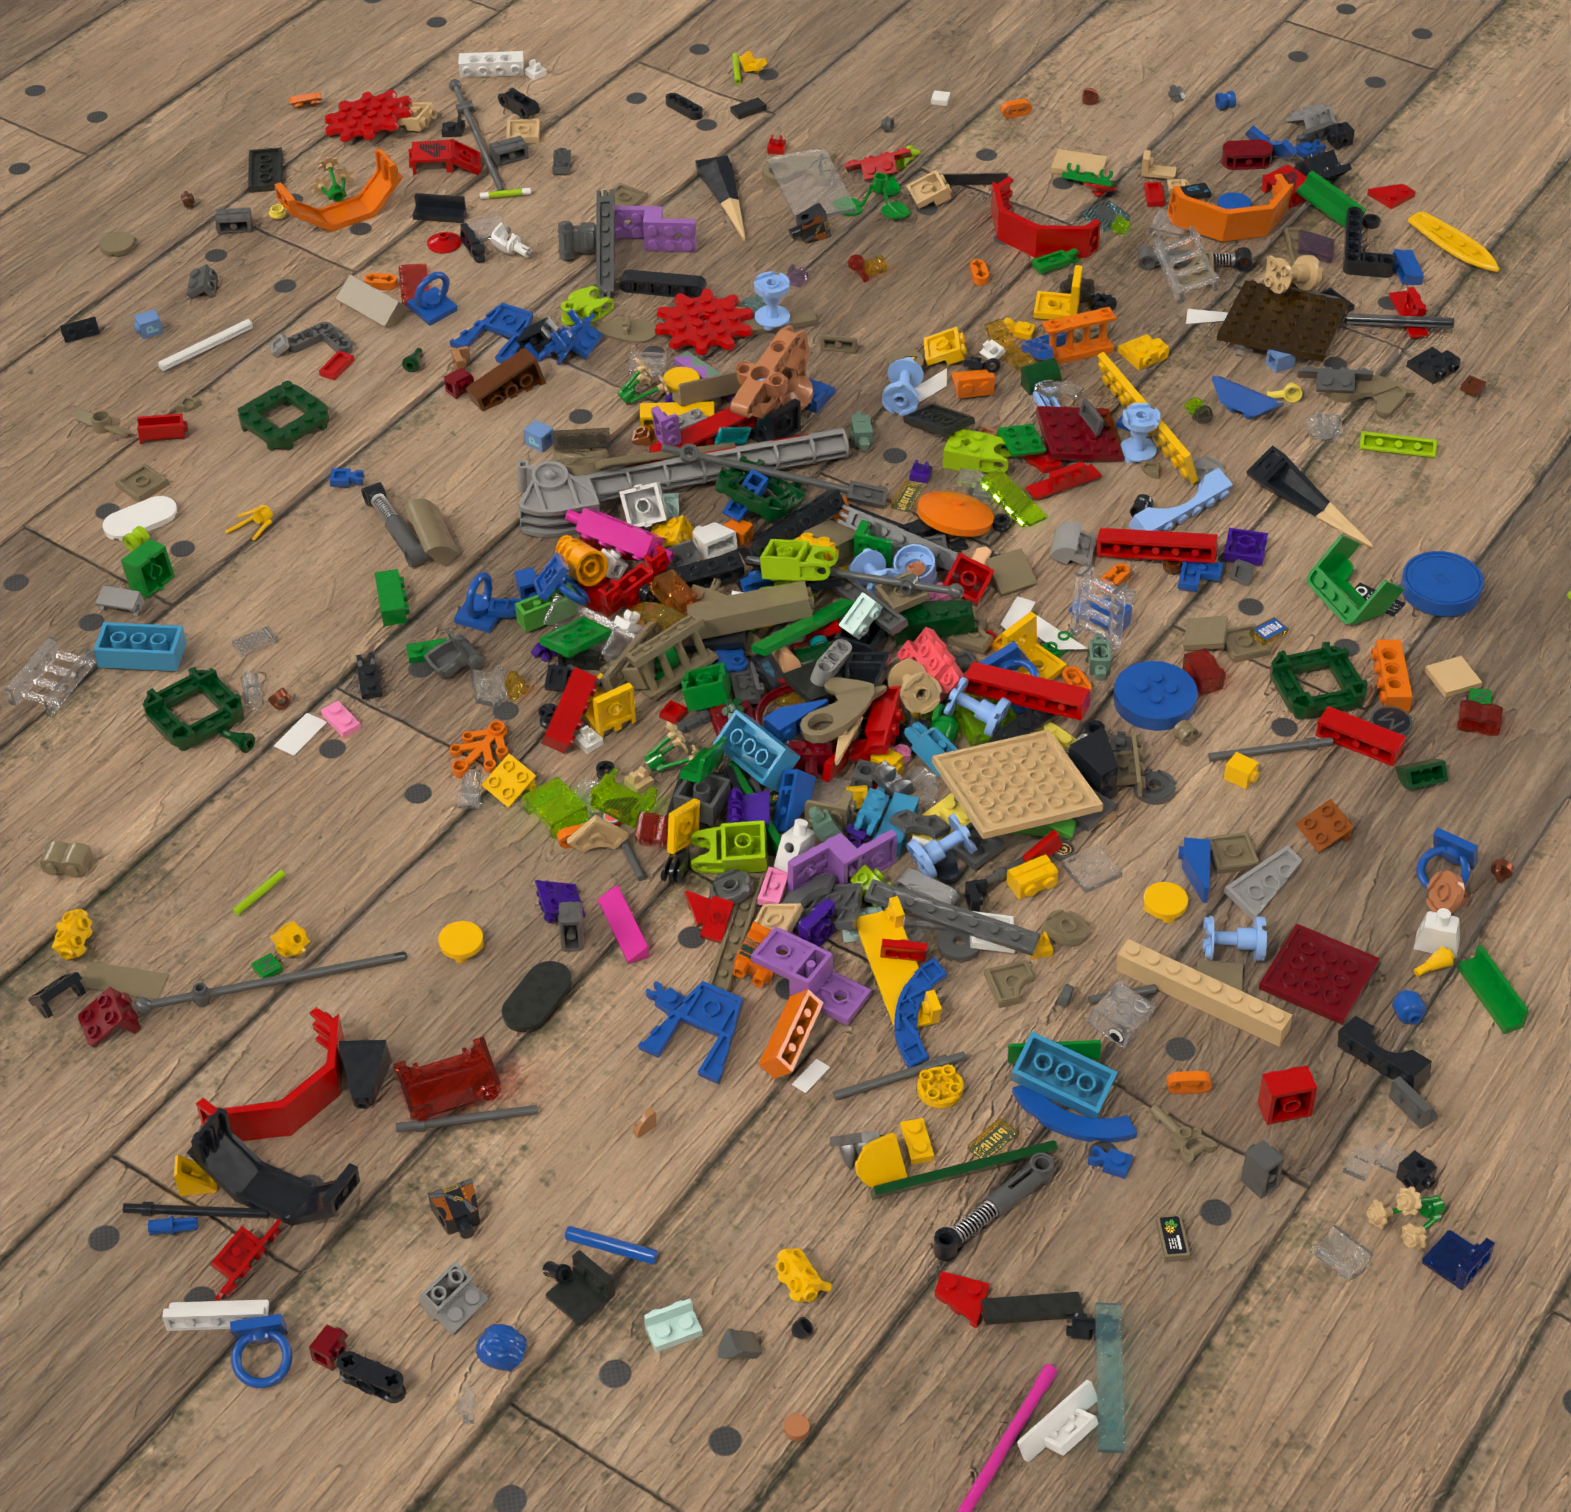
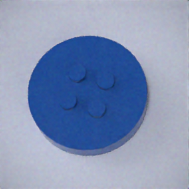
[1400,551,1484,617]
[1113,661,1198,731]

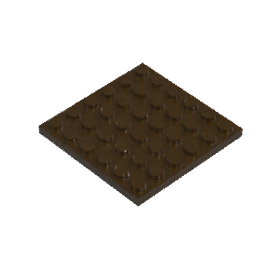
[1217,280,1350,362]

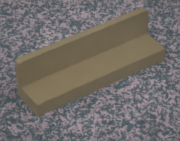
[672,371,742,406]

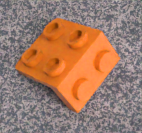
[952,369,995,398]

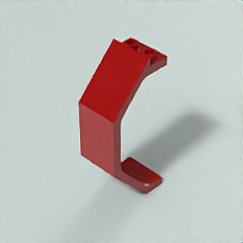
[991,177,1101,258]
[196,1007,345,1141]

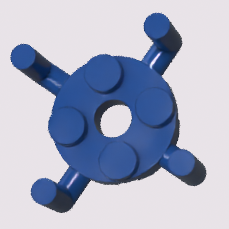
[524,309,584,362]

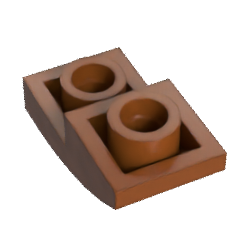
[632,425,659,446]

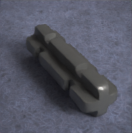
[675,709,711,734]

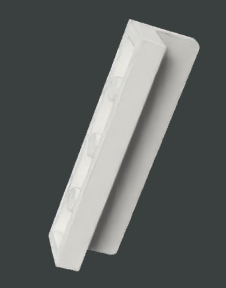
[163,1300,270,1331]

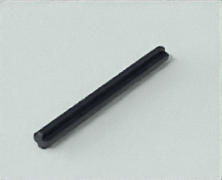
[1345,314,1455,329]

